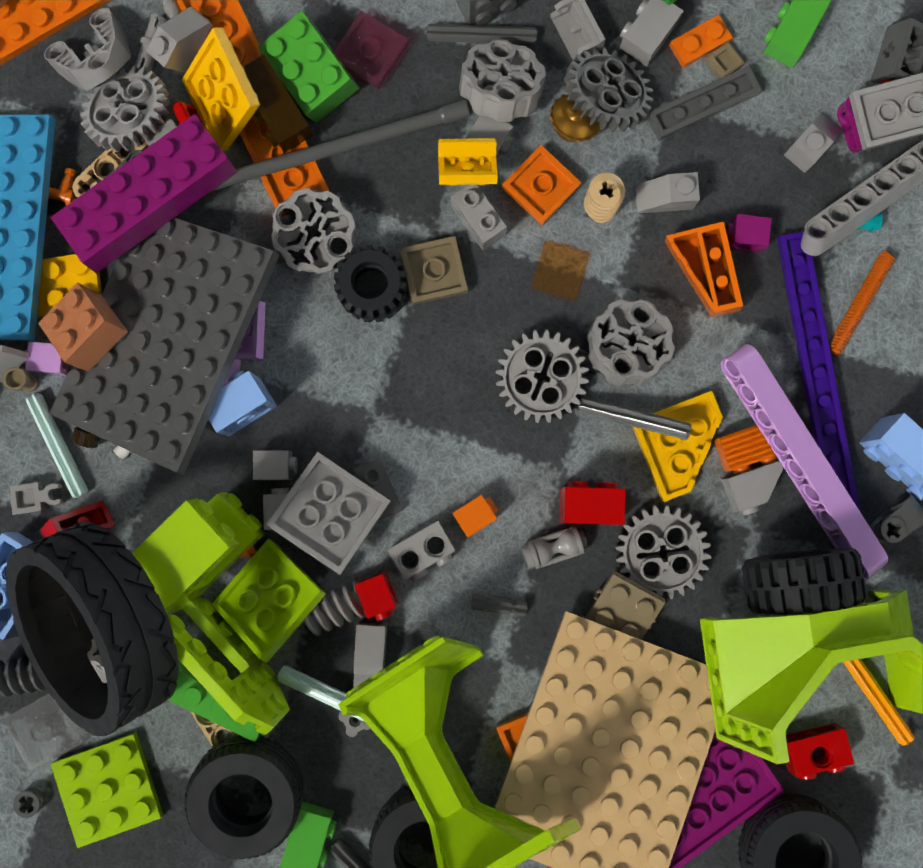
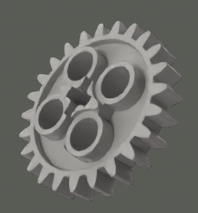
[80,66,171,152]
[496,329,589,423]
[615,505,711,599]

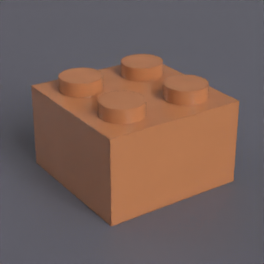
[38,282,128,372]

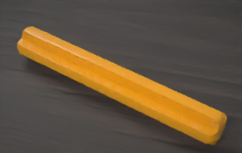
[843,659,914,746]

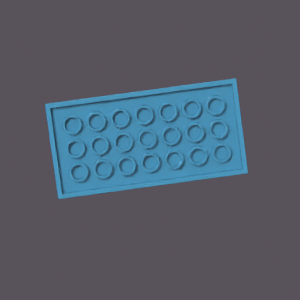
[0,115,56,342]

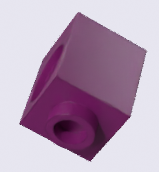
[725,214,772,253]

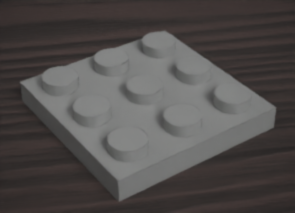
[266,452,390,575]

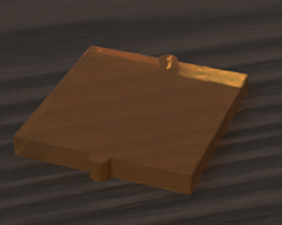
[531,241,589,301]

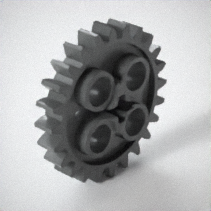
[563,47,653,132]

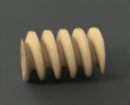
[583,172,625,223]

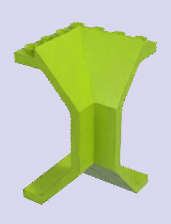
[700,589,923,764]
[338,636,581,868]

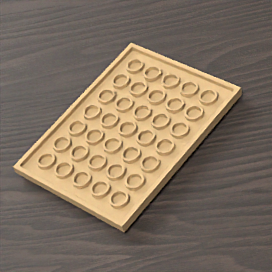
[494,611,715,868]

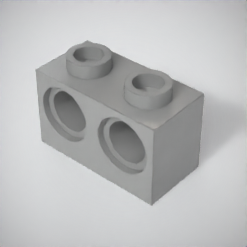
[387,520,456,582]

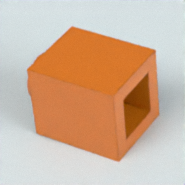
[452,494,499,538]

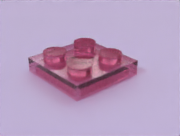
[334,11,409,89]

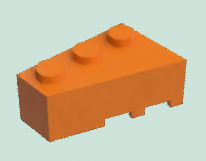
[665,221,743,318]

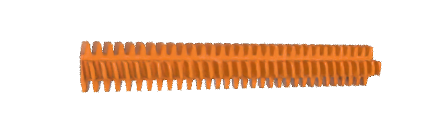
[829,251,896,357]

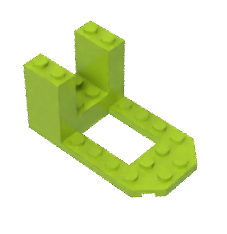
[132,492,290,735]

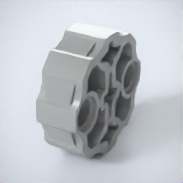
[459,39,546,122]
[270,188,355,274]
[587,299,675,386]

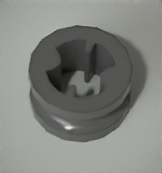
[13,788,45,818]

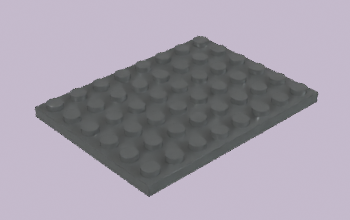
[49,218,279,475]

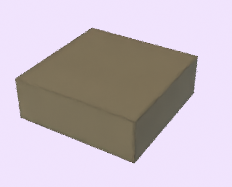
[704,41,745,79]

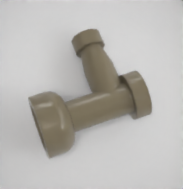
[3,363,39,392]

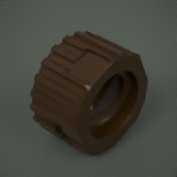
[71,427,100,448]

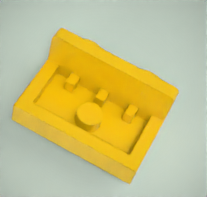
[438,138,498,186]

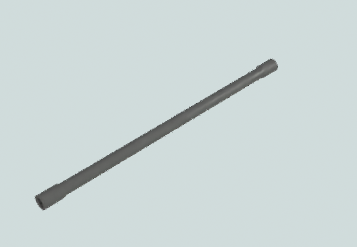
[210,100,470,192]

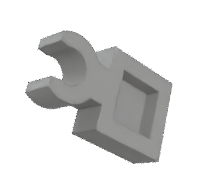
[9,482,65,515]

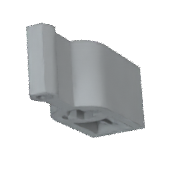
[353,622,387,688]

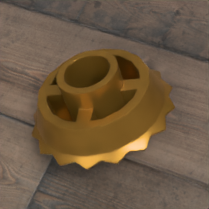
[550,94,600,143]

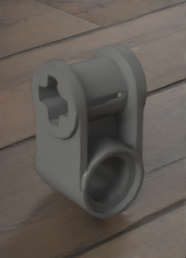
[869,493,923,543]

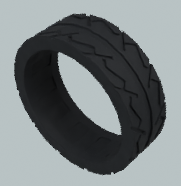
[6,521,179,736]

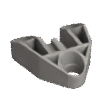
[44,8,131,91]

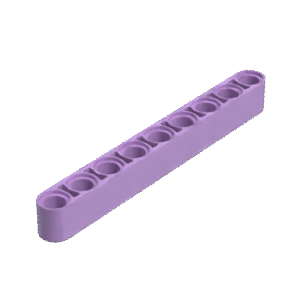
[721,344,888,581]

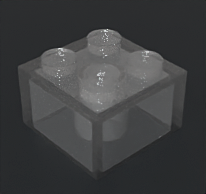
[2,693,95,772]

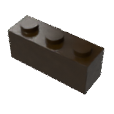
[243,54,313,153]

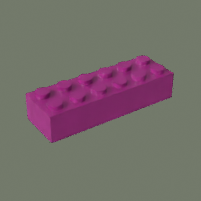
[50,114,237,273]

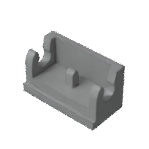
[550,0,606,60]

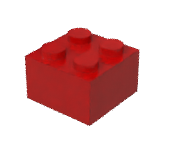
[559,481,625,525]

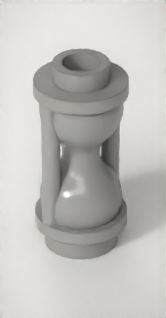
[521,526,588,569]

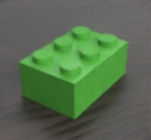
[258,10,360,123]

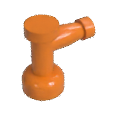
[48,168,77,206]

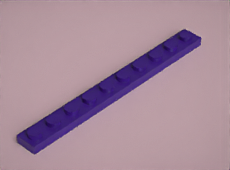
[777,232,860,511]

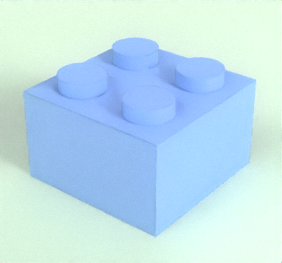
[208,371,277,437]

